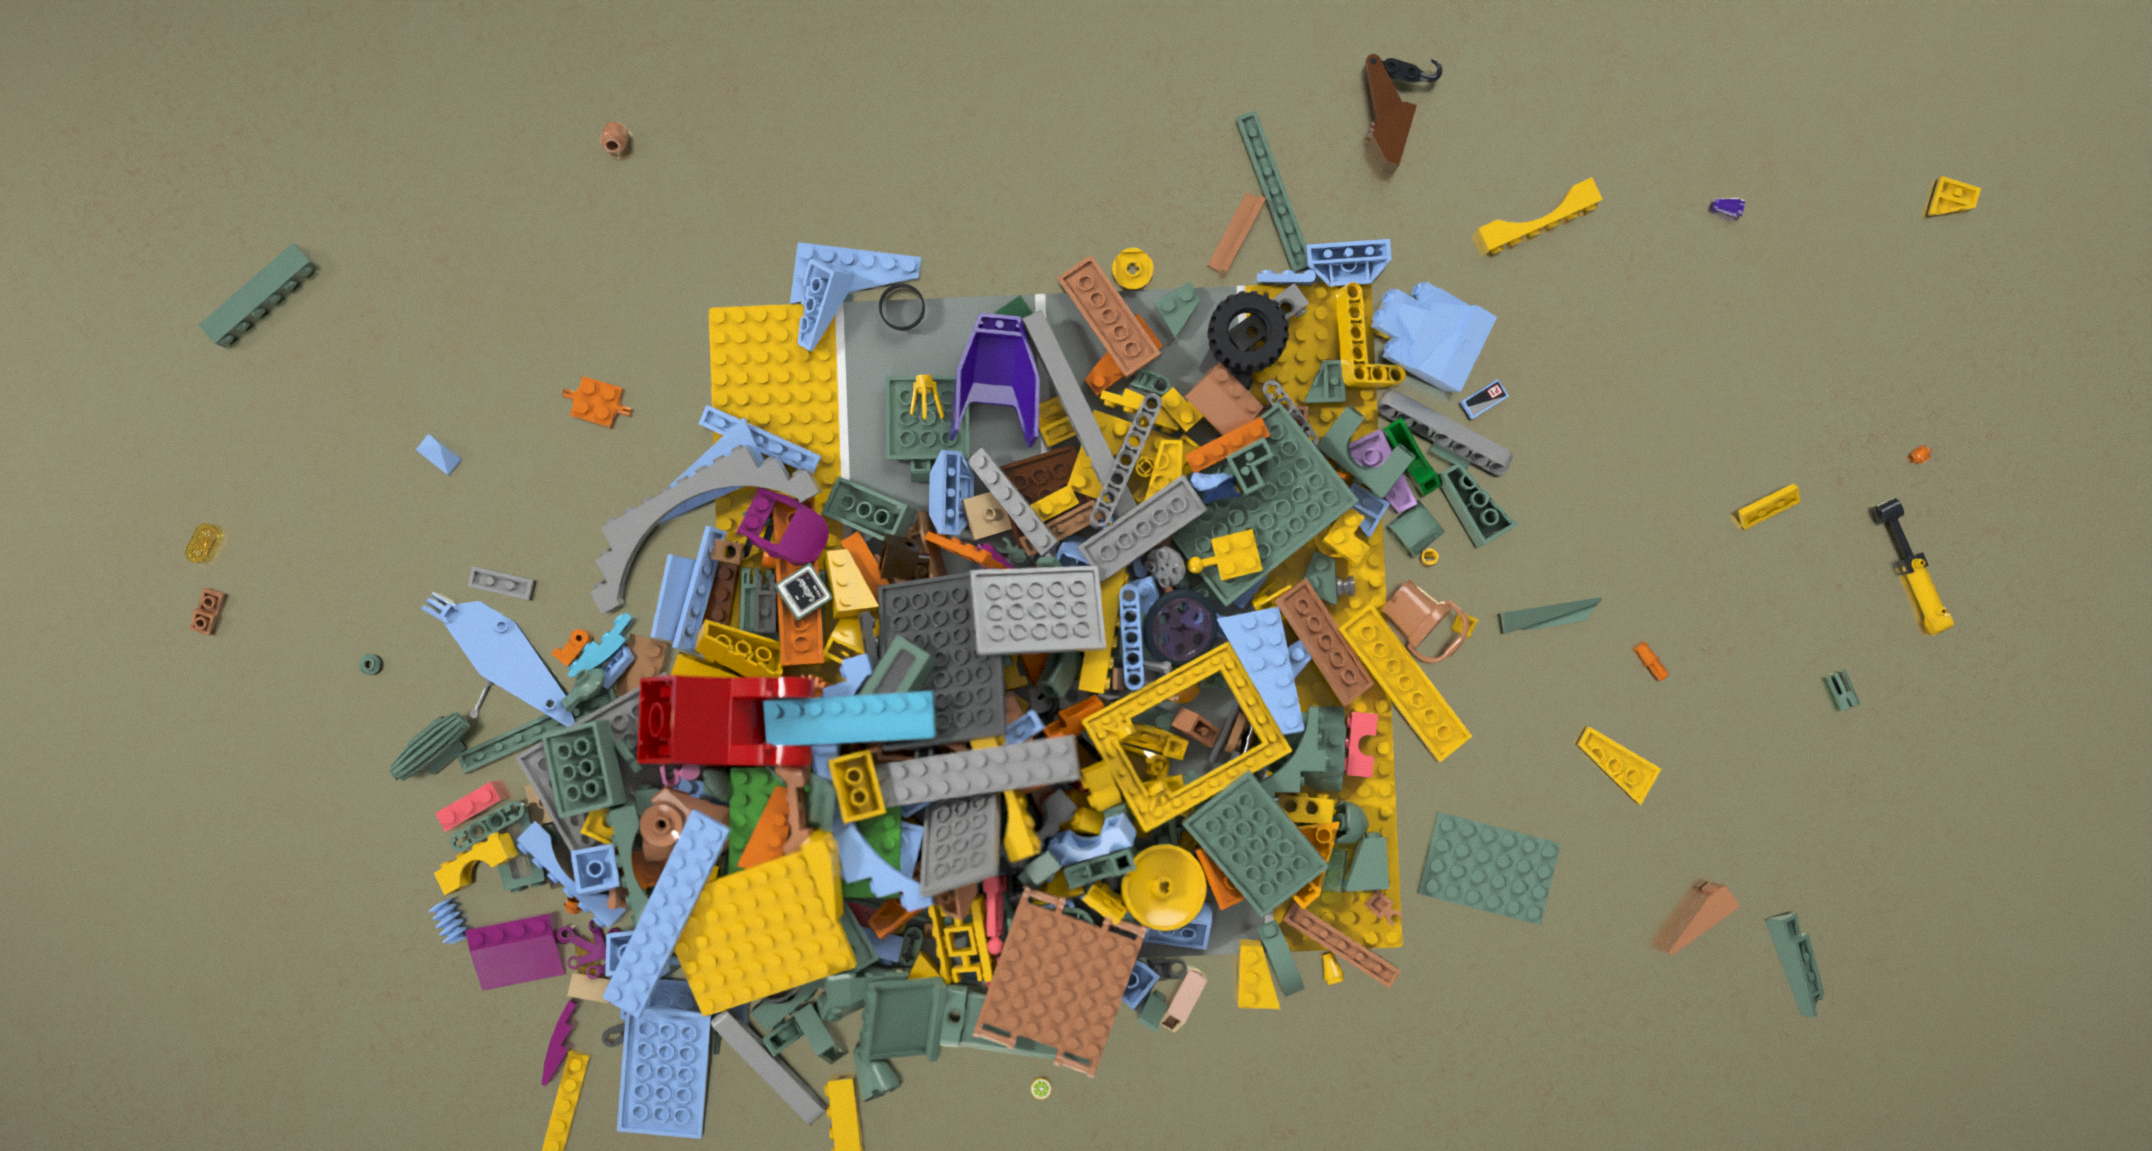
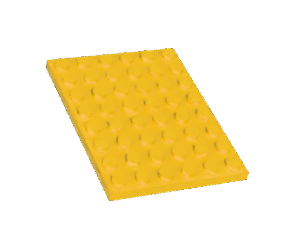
[674,850,858,1017]

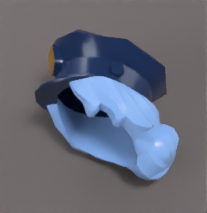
[1190,472,1242,504]

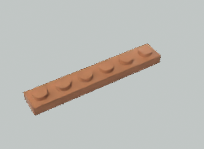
[1282,901,1401,989]

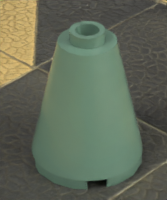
[853,1042,901,1102]

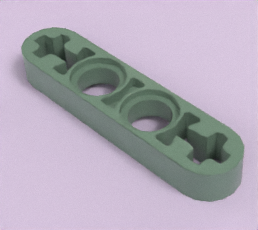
[450,800,526,851]

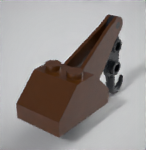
[1365,54,1443,173]

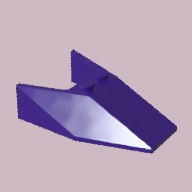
[949,312,1040,448]

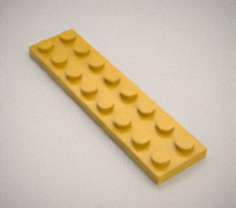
[1338,603,1473,762]

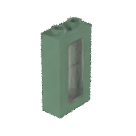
[860,635,938,695]
[492,806,548,893]

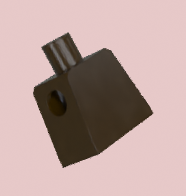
[878,533,930,579]

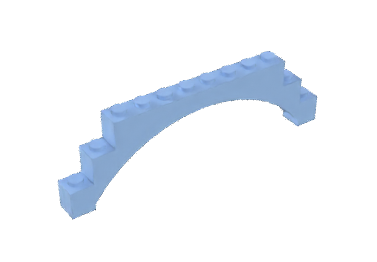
[807,654,935,912]

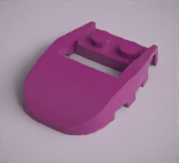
[736,488,829,566]

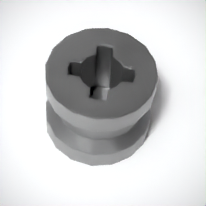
[1336,576,1355,598]

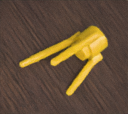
[910,375,944,419]
[1251,576,1292,611]

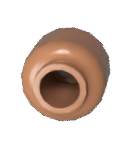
[600,122,629,153]

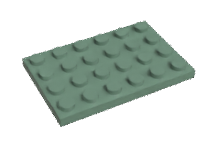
[1182,769,1329,918]
[1417,812,1561,925]

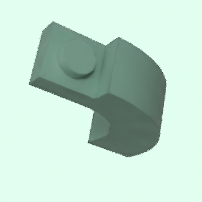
[1062,848,1136,890]
[1256,919,1305,997]

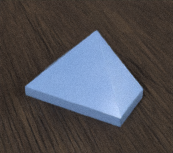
[416,434,462,476]

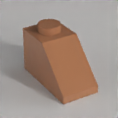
[1171,707,1221,749]

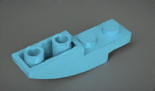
[567,613,635,677]

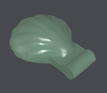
[561,667,605,712]
[703,766,733,802]

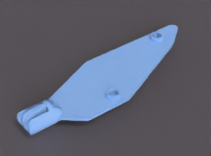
[421,592,574,727]

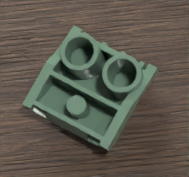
[1387,500,1445,558]

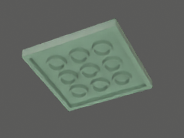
[886,375,970,460]

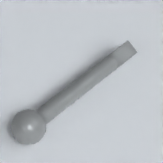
[470,679,493,718]

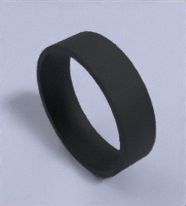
[879,283,925,331]

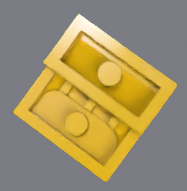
[1039,395,1076,447]

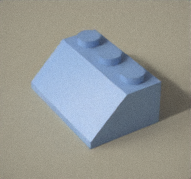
[1144,902,1213,950]

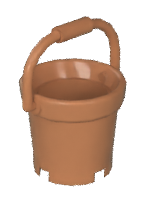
[1382,580,1469,663]

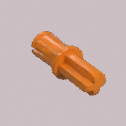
[1635,641,1669,681]

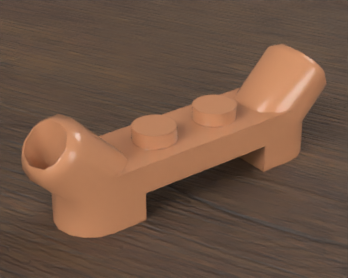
[775,766,816,855]

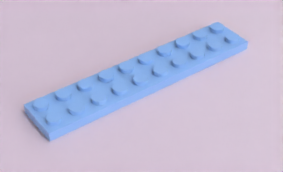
[602,809,732,1019]

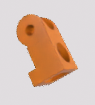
[551,629,591,667]

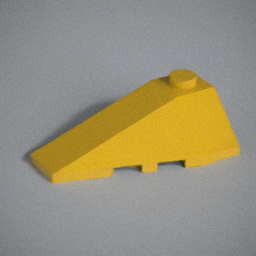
[801,828,844,924]

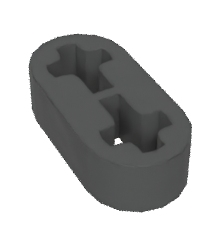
[602,1022,625,1047]

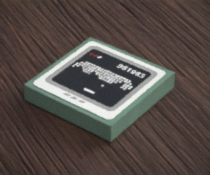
[774,563,833,621]

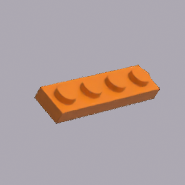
[1185,417,1270,473]

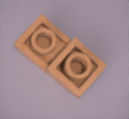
[189,587,226,636]

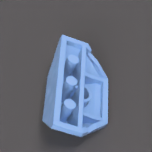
[1306,239,1392,287]
[929,450,974,535]

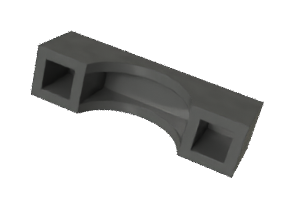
[999,788,1077,868]

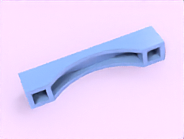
[516,821,627,928]

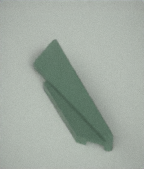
[1500,597,1602,634]
[1765,913,1824,1018]

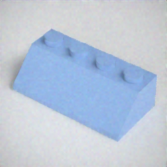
[651,554,696,641]

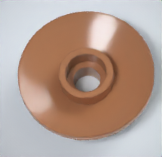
[640,804,683,847]

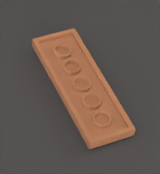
[1057,255,1161,379]
[1274,578,1375,706]

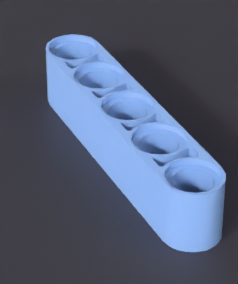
[1120,584,1144,690]

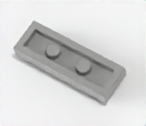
[467,566,535,600]

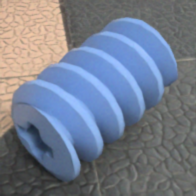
[429,897,467,944]

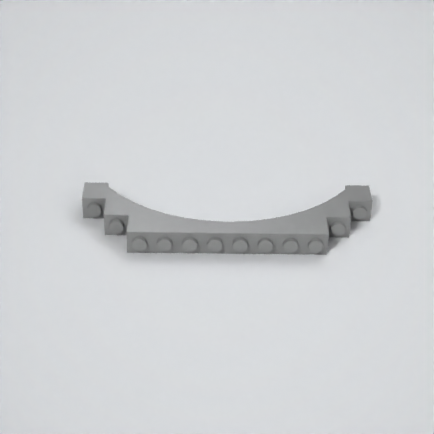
[590,444,822,614]

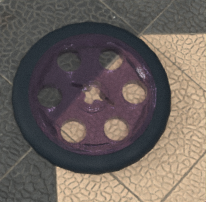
[1143,589,1218,668]

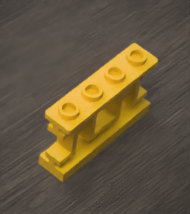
[928,893,997,985]

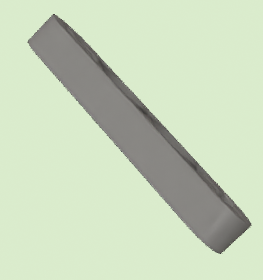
[1262,380,1318,446]

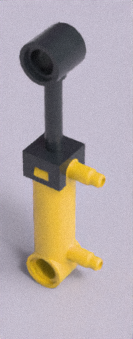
[1874,497,1954,636]

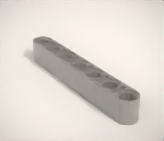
[1377,389,1513,476]
[1089,393,1162,529]
[711,1008,827,1125]

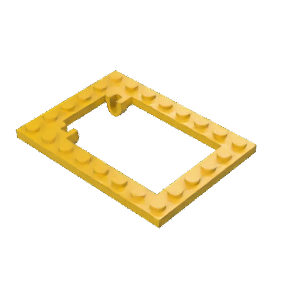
[1081,641,1292,834]

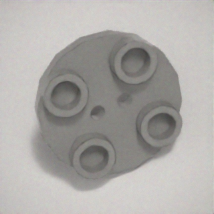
[1145,546,1186,588]

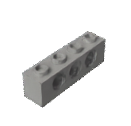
[1228,283,1309,352]

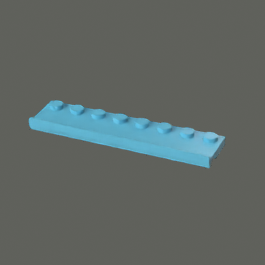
[764,691,936,746]

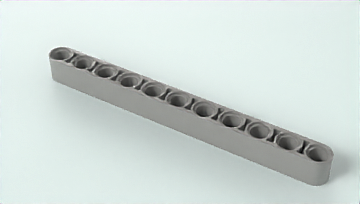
[1022,310,1137,519]

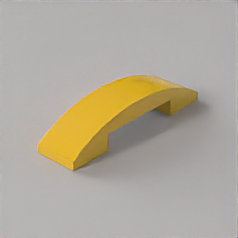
[1119,721,1189,760]

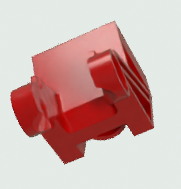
[637,675,814,766]

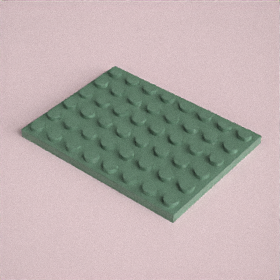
[1170,402,1359,607]

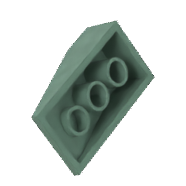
[821,476,917,541]

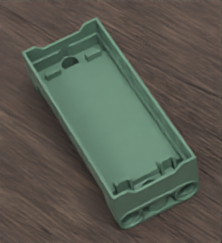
[940,982,1088,1065]

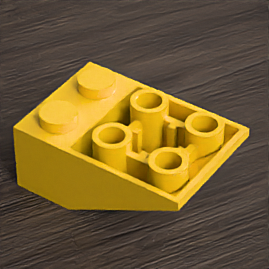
[823,611,880,664]

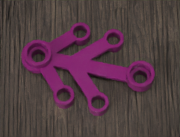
[557,919,619,979]

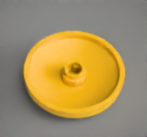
[1122,844,1206,931]

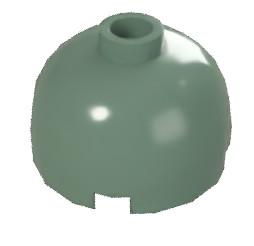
[1332,801,1369,844]

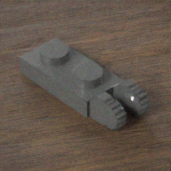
[755,574,777,633]

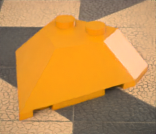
[1291,822,1340,909]

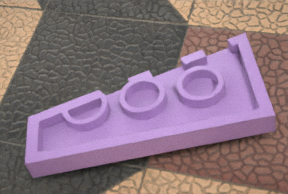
[1350,429,1418,513]

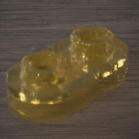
[185,523,218,563]

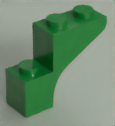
[1384,418,1441,496]

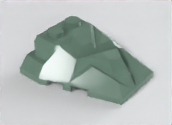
[1258,707,1346,792]

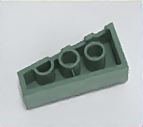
[1438,463,1519,548]

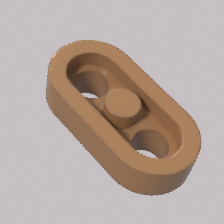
[1224,712,1249,754]

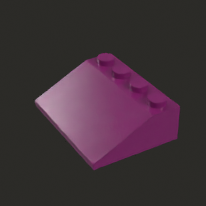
[465,912,566,991]

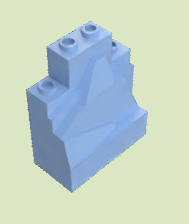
[1371,282,1497,392]

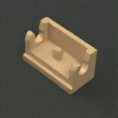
[567,973,612,1004]

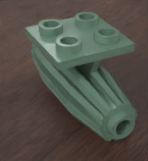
[389,711,470,781]

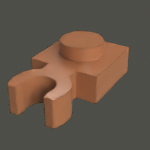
[1364,890,1402,926]

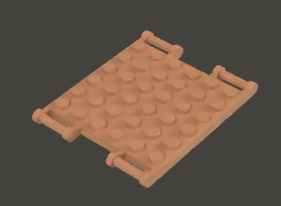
[972,884,1147,1078]

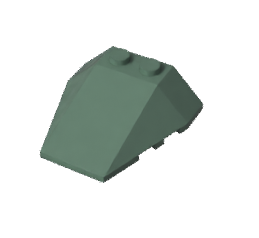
[815,972,909,1022]

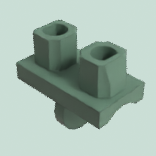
[1154,817,1187,847]

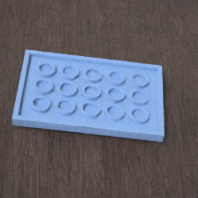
[617,1006,712,1139]

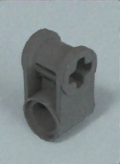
[1147,958,1187,981]

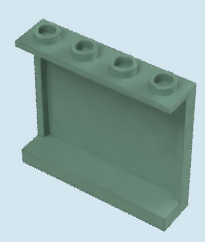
[857,976,948,1068]

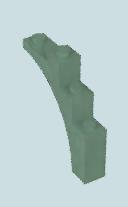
[1036,556,1084,698]
[1259,706,1330,803]

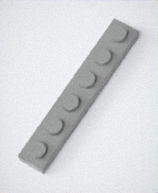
[967,447,1060,556]

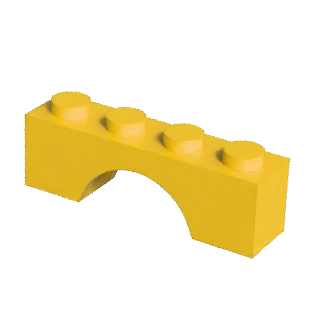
[434,832,519,896]

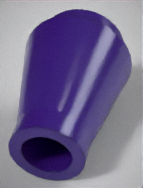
[1713,198,1745,218]

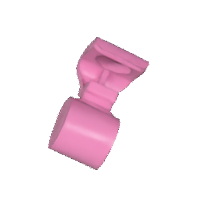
[660,764,700,787]

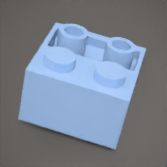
[1056,534,1091,567]

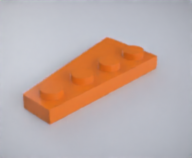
[1084,313,1163,397]
[924,531,1009,569]

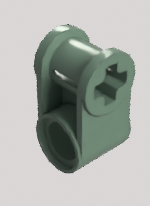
[1129,368,1171,397]

